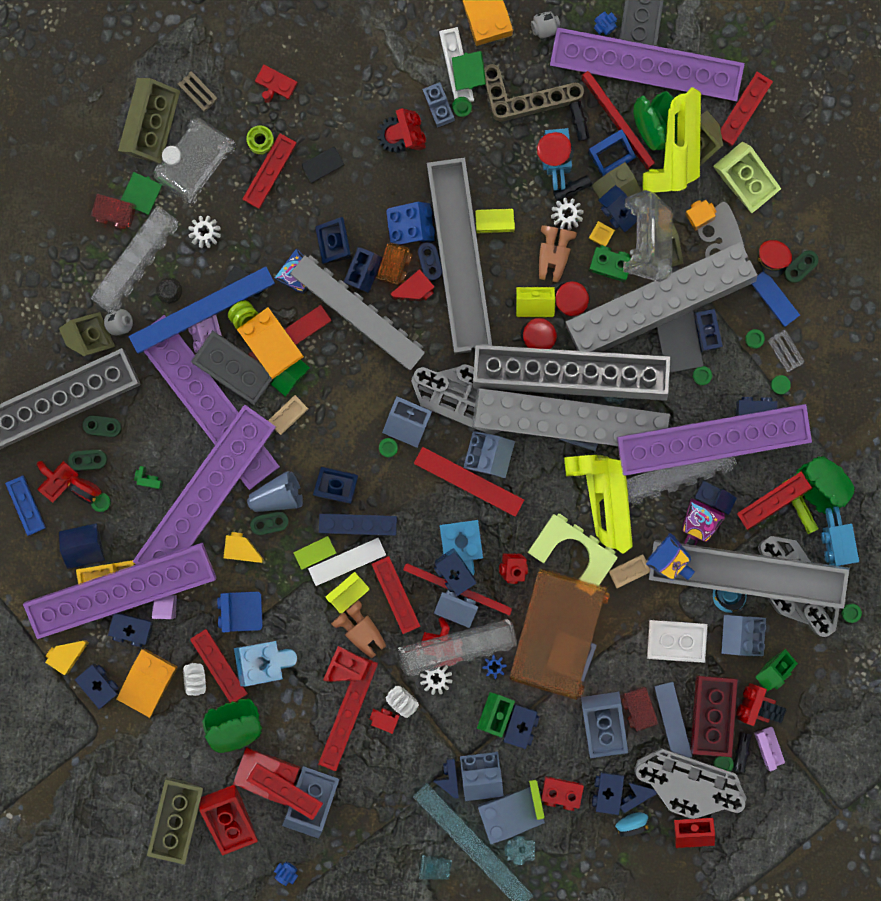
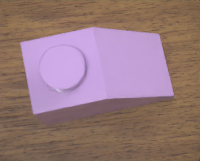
[152,595,177,619]

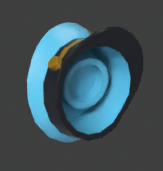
[713,589,747,613]
[615,812,649,837]

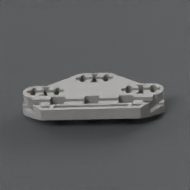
[411,364,501,435]
[758,536,839,637]
[634,748,746,819]

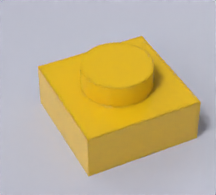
[589,221,615,246]

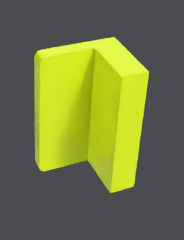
[475,209,515,233]
[516,287,555,317]
[326,572,369,613]

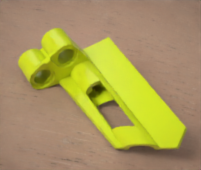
[643,87,701,193]
[564,455,633,554]

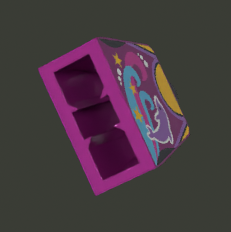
[682,498,725,545]

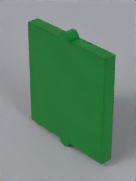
[452,51,486,91]
[120,172,162,215]

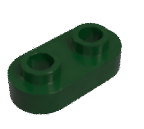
[784,250,818,283]
[83,416,122,437]
[68,450,108,471]
[250,512,289,535]

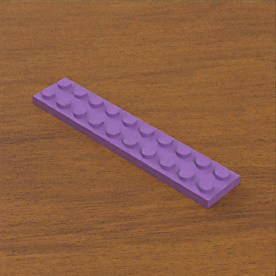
[550,27,745,101]
[144,315,280,490]
[132,404,276,565]
[617,404,812,476]
[23,543,216,639]

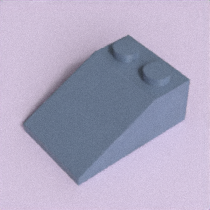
[581,692,628,758]
[282,766,339,839]
[478,787,545,844]

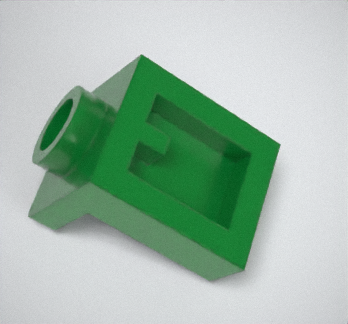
[134,466,163,490]

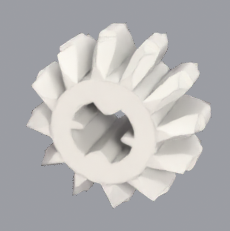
[551,198,583,230]
[188,216,221,248]
[420,662,452,695]
[183,663,206,696]
[386,686,419,718]

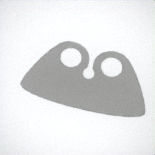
[698,202,745,257]

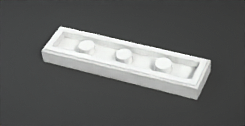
[439,27,474,102]
[308,537,386,586]

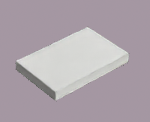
[647,620,707,663]

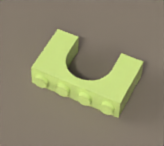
[527,514,618,596]

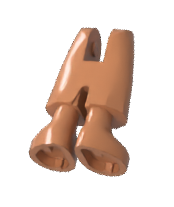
[539,225,577,283]
[331,600,386,658]

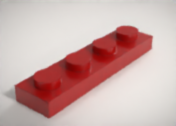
[720,72,773,146]
[243,133,297,210]
[737,471,813,530]
[372,556,420,634]
[190,629,248,703]
[246,762,323,820]

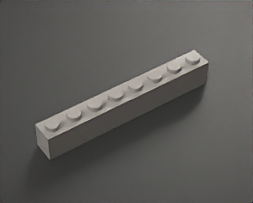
[290,255,425,370]

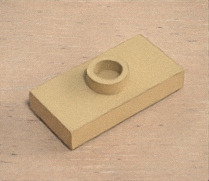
[268,395,308,435]
[608,554,650,588]

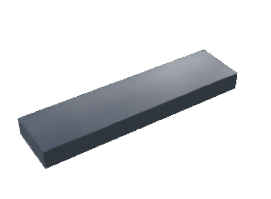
[654,682,692,758]

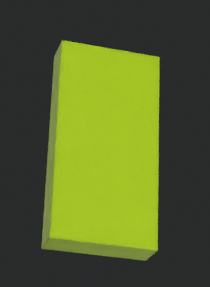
[293,536,336,570]
[529,779,544,820]

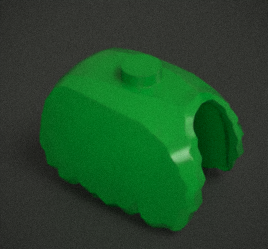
[633,91,678,151]
[794,456,854,514]
[202,699,262,753]

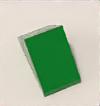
[271,359,310,397]

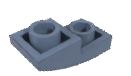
[422,83,455,128]

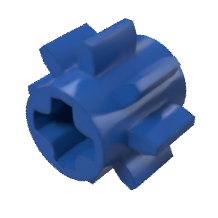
[594,12,617,36]
[482,654,506,679]
[274,861,298,886]

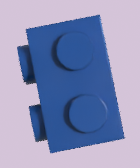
[387,202,435,246]
[217,592,263,632]

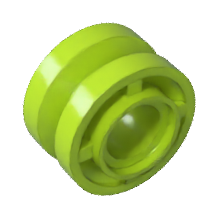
[247,125,274,155]
[228,300,258,329]

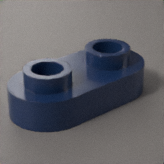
[418,243,442,281]

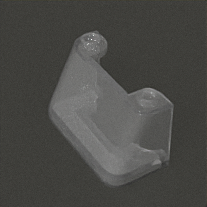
[153,118,237,207]
[623,190,673,282]

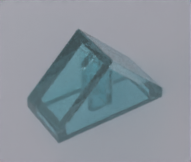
[419,855,452,879]

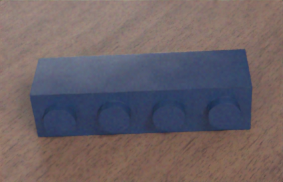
[319,514,397,536]

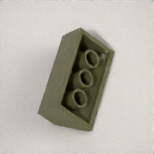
[118,78,180,164]
[147,777,203,865]

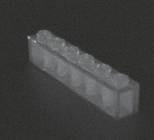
[90,205,178,312]
[627,456,737,506]
[398,619,517,676]

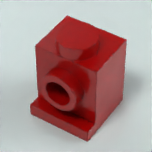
[369,708,400,734]

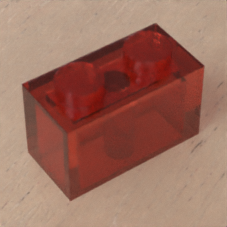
[91,194,137,230]
[621,686,658,731]

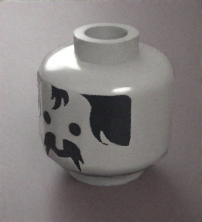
[531,11,560,39]
[104,309,133,336]

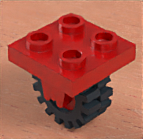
[377,108,426,153]
[736,683,787,726]

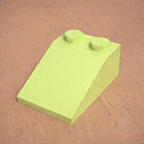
[713,142,781,213]

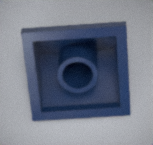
[315,217,352,264]
[313,467,358,504]
[59,523,105,569]

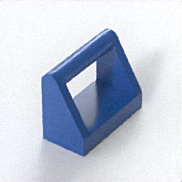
[588,129,636,176]

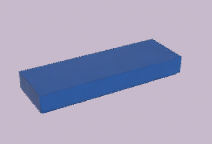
[751,271,800,327]
[5,476,46,536]

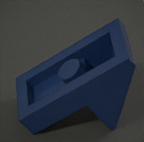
[694,481,737,515]
[434,758,459,798]
[620,781,657,813]

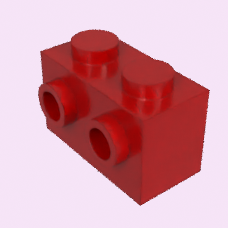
[541,776,584,811]
[674,818,715,848]

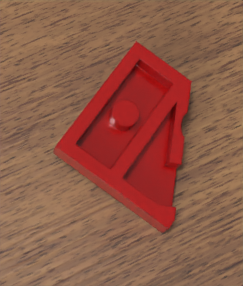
[323,646,372,682]

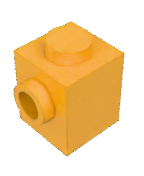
[685,200,717,231]

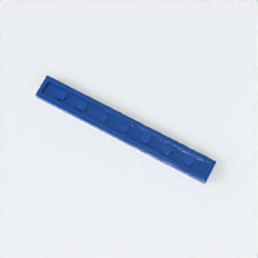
[129,267,275,354]

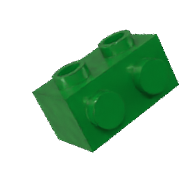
[589,246,633,283]
[755,649,798,692]
[477,692,515,738]

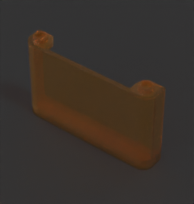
[510,569,610,700]

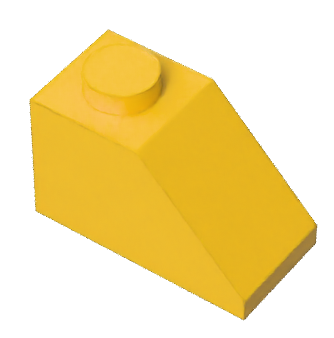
[224,532,264,563]
[45,640,89,675]

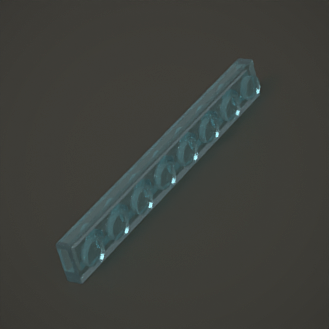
[413,783,534,901]

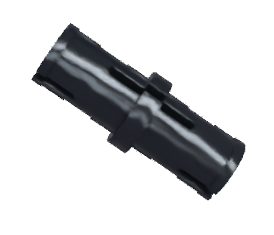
[569,101,590,141]
[553,175,592,201]
[733,732,752,773]

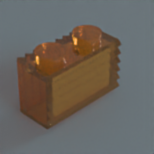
[377,242,412,286]

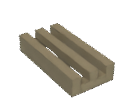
[178,71,218,113]

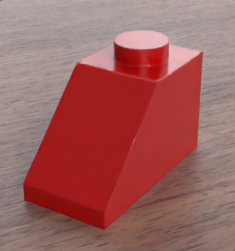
[390,269,435,301]

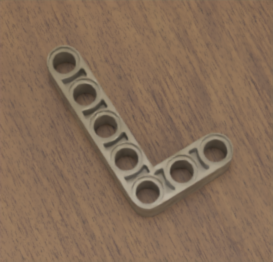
[484,64,584,122]

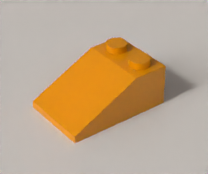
[462,0,513,46]
[237,307,304,379]
[116,648,178,718]

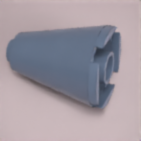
[247,471,303,512]

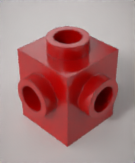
[499,554,528,584]

